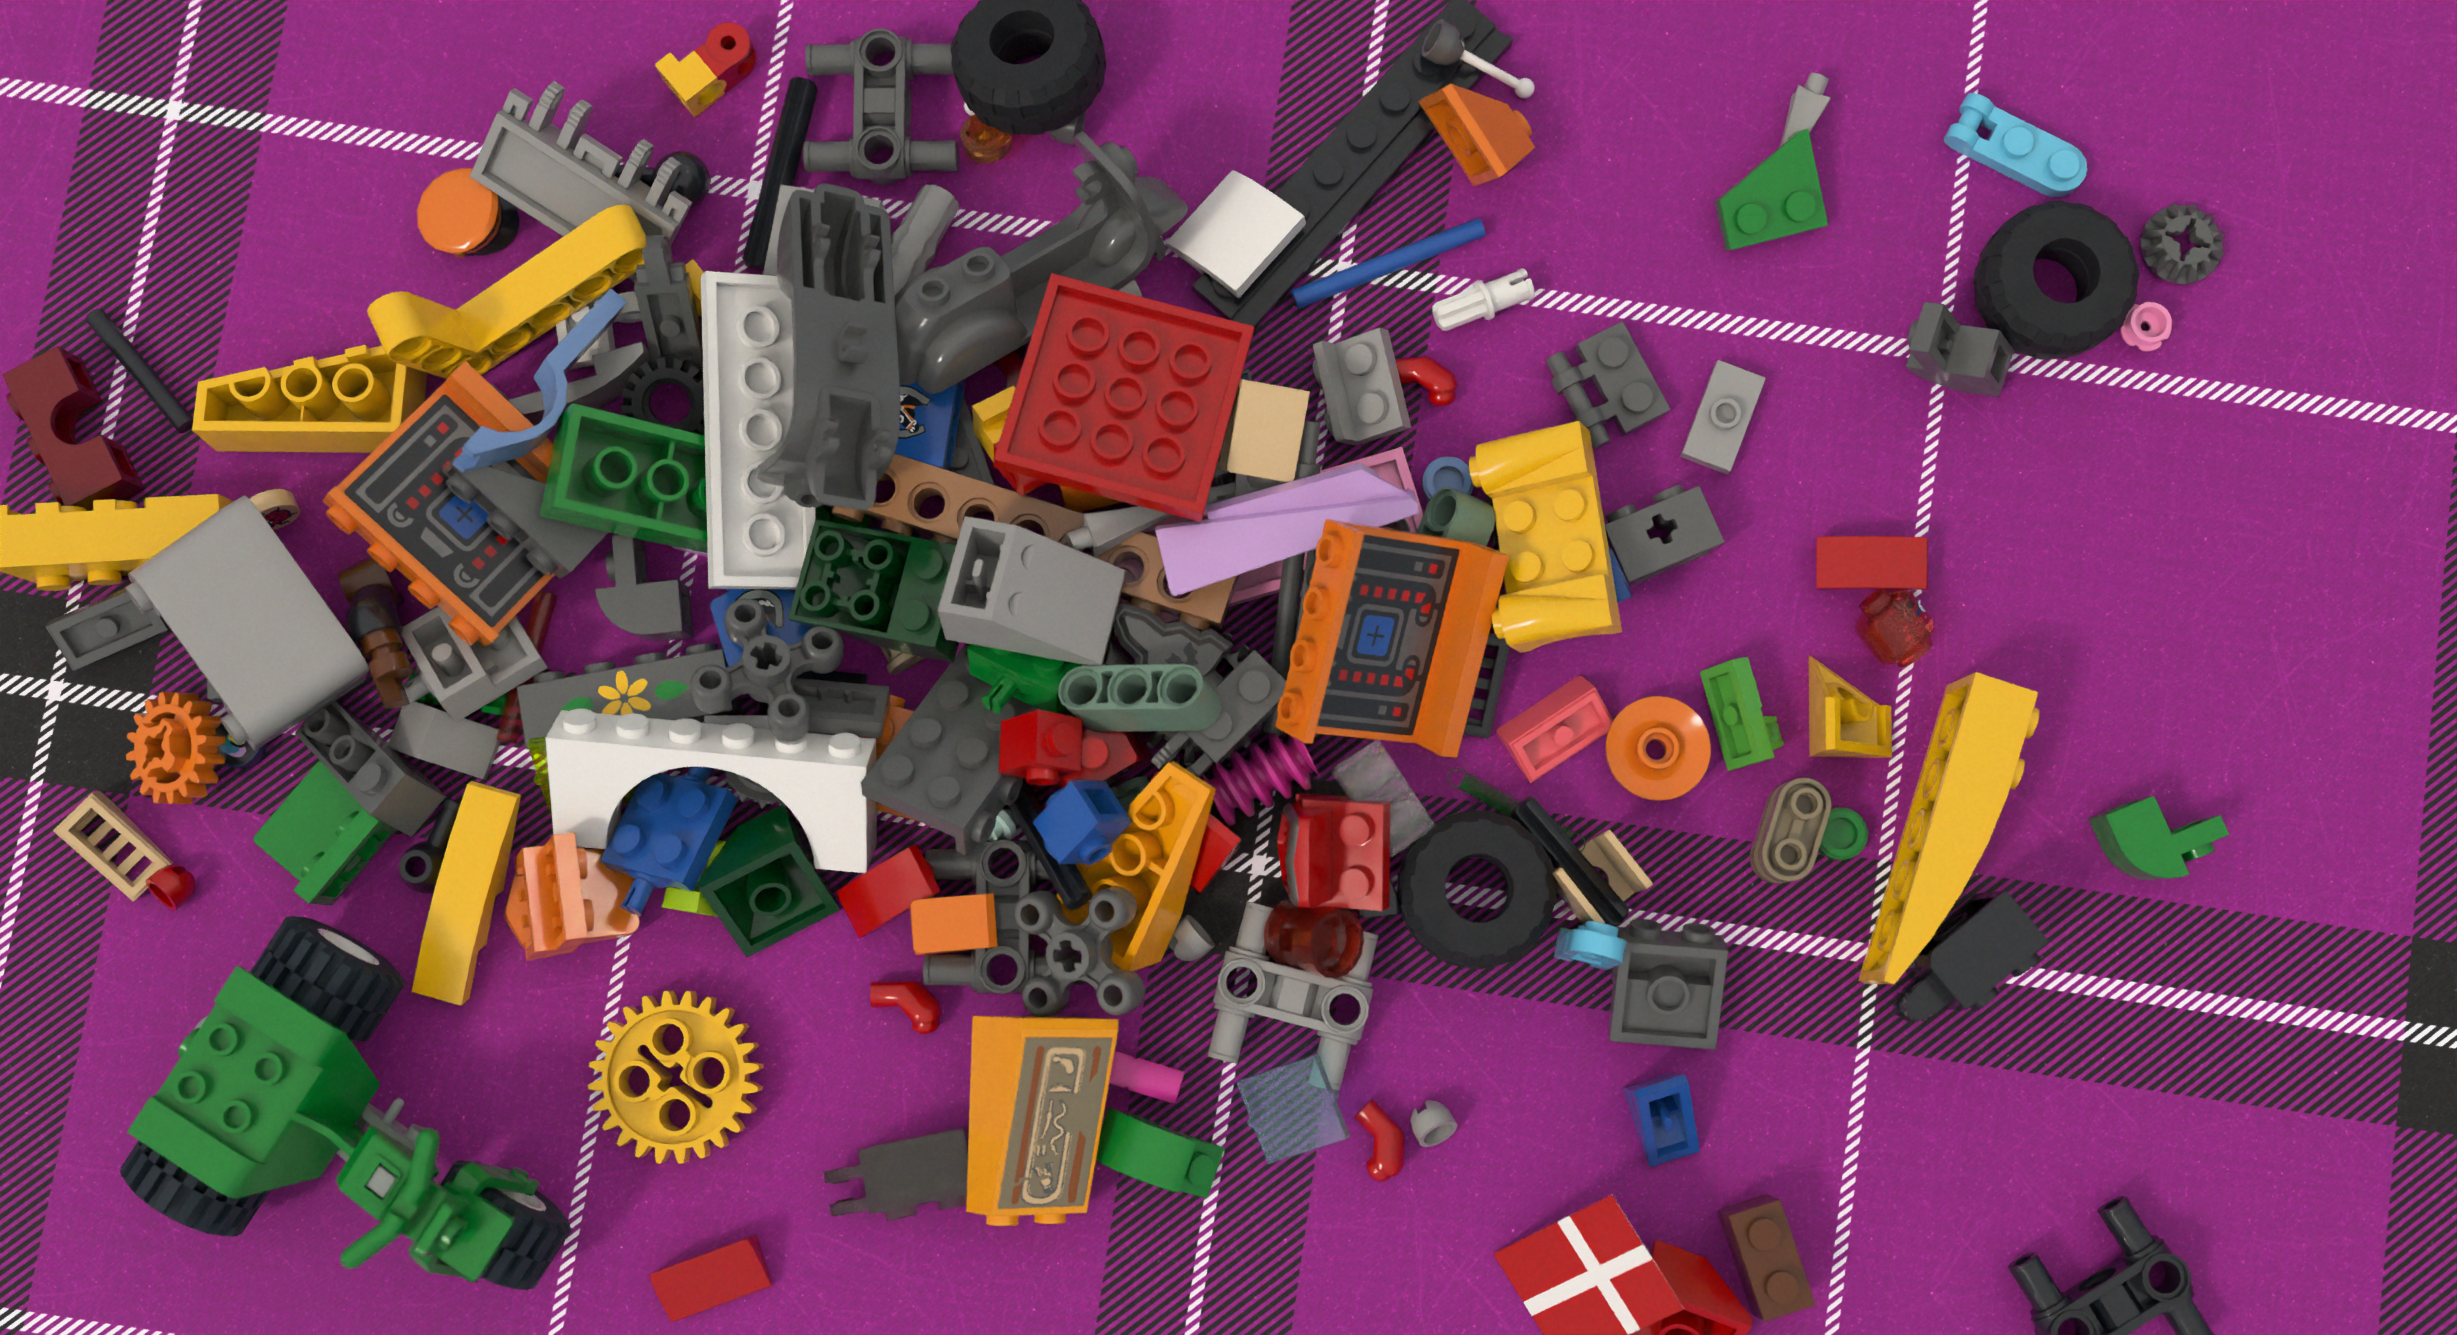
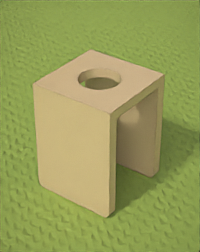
[1219,379,1310,482]
[1552,830,1653,926]

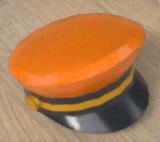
[417,168,519,258]

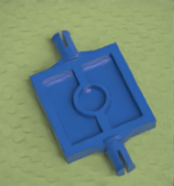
[600,767,738,916]

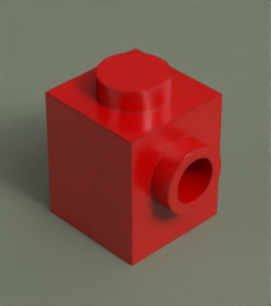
[999,709,1082,786]

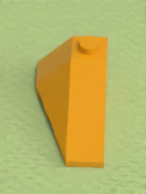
[1057,761,1216,971]

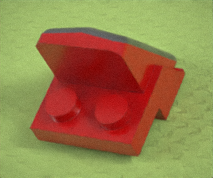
[1277,793,1390,911]

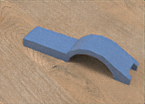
[453,288,627,473]

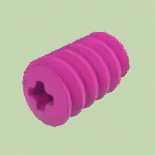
[1202,733,1319,827]

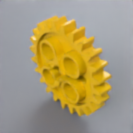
[588,991,764,1164]

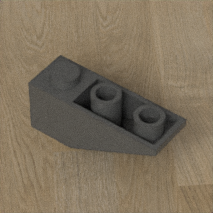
[442,457,608,579]
[295,700,446,837]

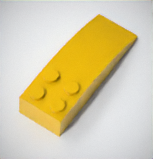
[1858,672,2040,984]

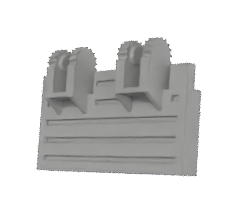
[469,81,693,282]

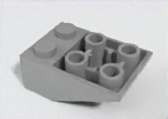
[938,516,1126,665]

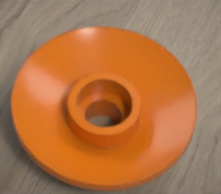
[1605,696,1711,801]

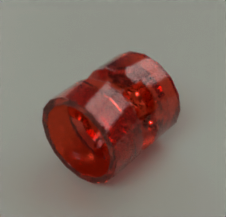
[1264,899,1364,979]

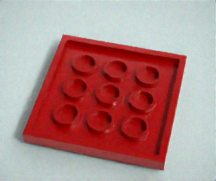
[994,273,1255,522]

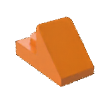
[910,893,998,955]

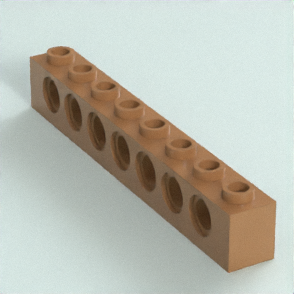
[831,453,1240,632]

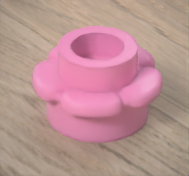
[2120,302,2172,351]

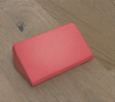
[1496,676,1613,783]

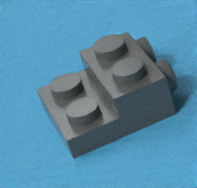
[1608,919,1728,1050]

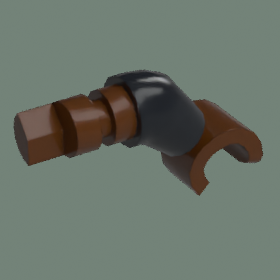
[339,557,413,709]

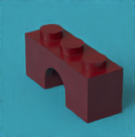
[2,346,145,511]

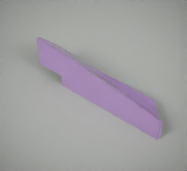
[1155,462,1420,596]

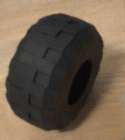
[950,0,1107,135]
[1973,201,2139,360]
[1397,810,1557,969]

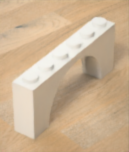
[546,709,877,873]

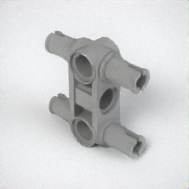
[1207,901,1379,1090]

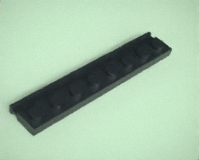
[1192,0,1513,331]

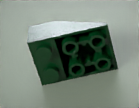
[788,519,959,663]

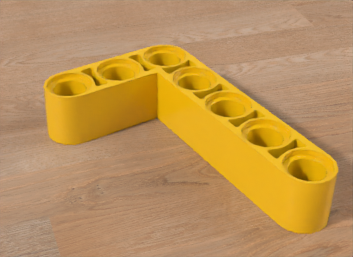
[367,204,647,379]

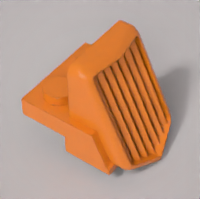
[504,832,639,961]

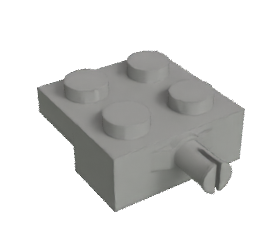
[400,607,548,723]

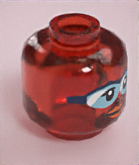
[1855,588,1934,667]

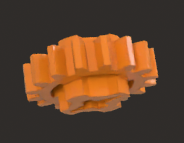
[126,692,226,804]

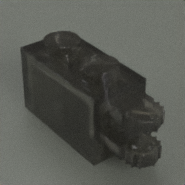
[823,1126,969,1221]

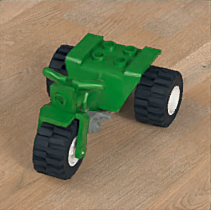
[120,916,572,1290]

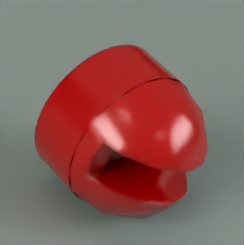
[146,864,195,911]

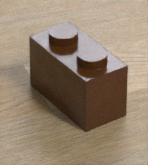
[1717,1194,1815,1322]

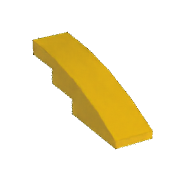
[412,781,521,1006]

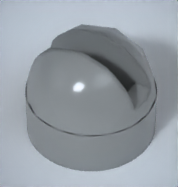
[1169,915,1215,961]
[1410,1100,1457,1147]

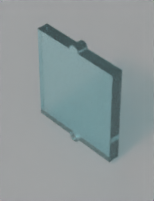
[1237,1054,1350,1164]

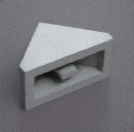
[388,701,504,780]

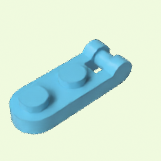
[1944,93,2087,198]
[1554,921,1627,970]

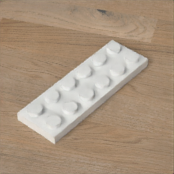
[701,271,816,590]

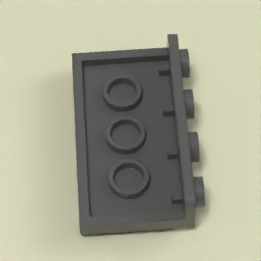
[861,643,1073,856]

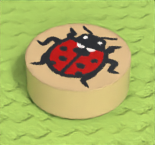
[250,489,300,530]

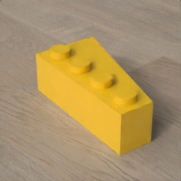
[192,345,427,453]
[0,494,233,591]

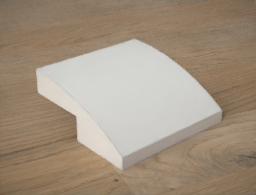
[1166,170,1306,299]

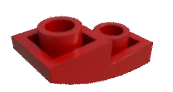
[1816,536,1928,591]
[836,844,940,939]

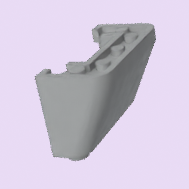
[125,495,369,751]

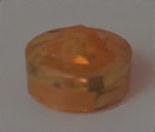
[960,115,1013,163]

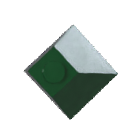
[697,805,840,957]

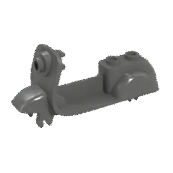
[894,130,1188,394]
[757,183,900,510]

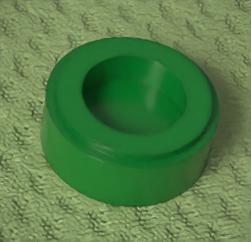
[1818,807,1868,861]

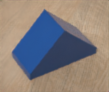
[1623,1072,1700,1167]

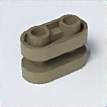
[1750,778,1831,884]

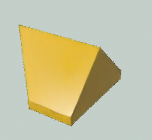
[1809,655,1892,758]

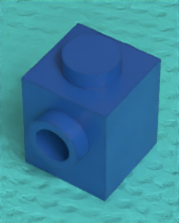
[1033,780,1132,865]

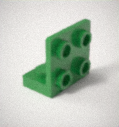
[253,761,397,906]

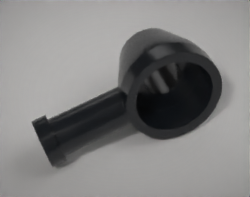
[399,797,461,893]

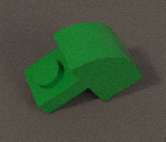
[2089,796,2229,880]
[1096,1107,1225,1199]

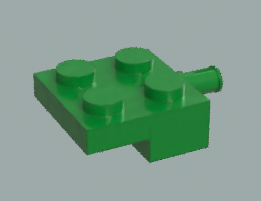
[967,627,1115,714]

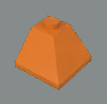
[1418,83,1535,186]

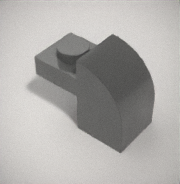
[1906,302,2014,397]
[595,535,694,642]

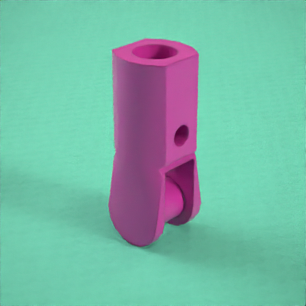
[1109,1051,1185,1105]

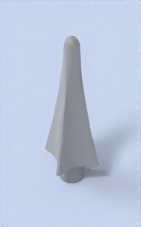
[1780,73,1831,147]
[1065,506,1172,558]

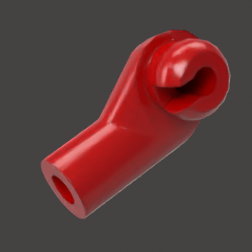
[1395,357,1458,406]
[870,980,942,1035]
[1354,1099,1404,1182]

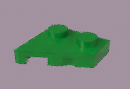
[1715,129,1828,251]

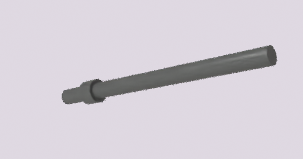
[1263,420,1321,734]

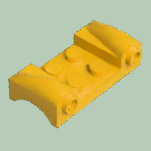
[1469,421,1622,653]

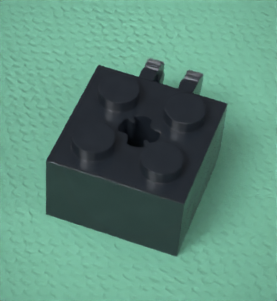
[1892,890,2049,1022]

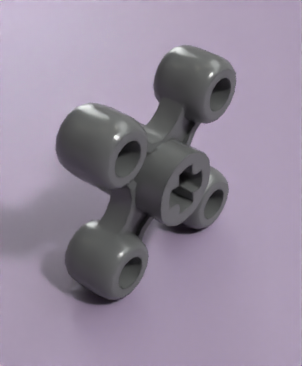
[689,598,844,741]
[1014,886,1146,1018]

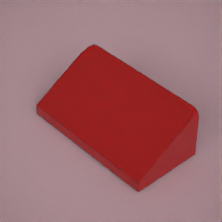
[648,1234,773,1322]

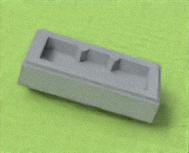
[1679,360,1766,475]

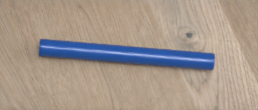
[1291,217,1486,309]

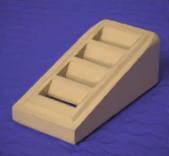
[53,791,173,902]

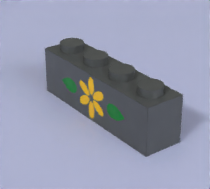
[517,643,743,752]

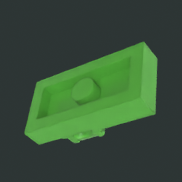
[1700,656,1784,771]

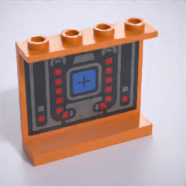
[323,361,555,647]
[1275,519,1509,758]

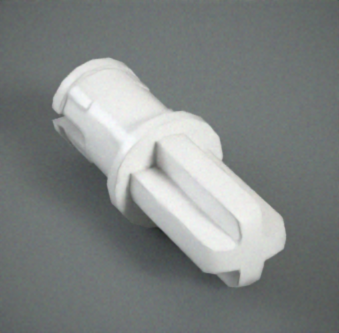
[1432,268,1535,331]

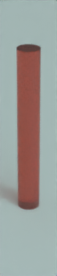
[496,591,557,744]

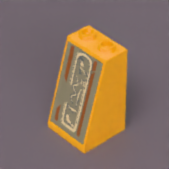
[966,1016,1118,1226]

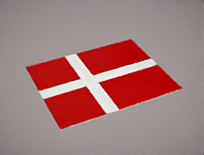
[1493,1195,1684,1335]

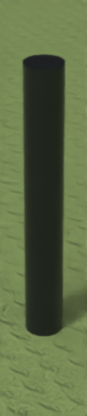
[85,308,193,433]

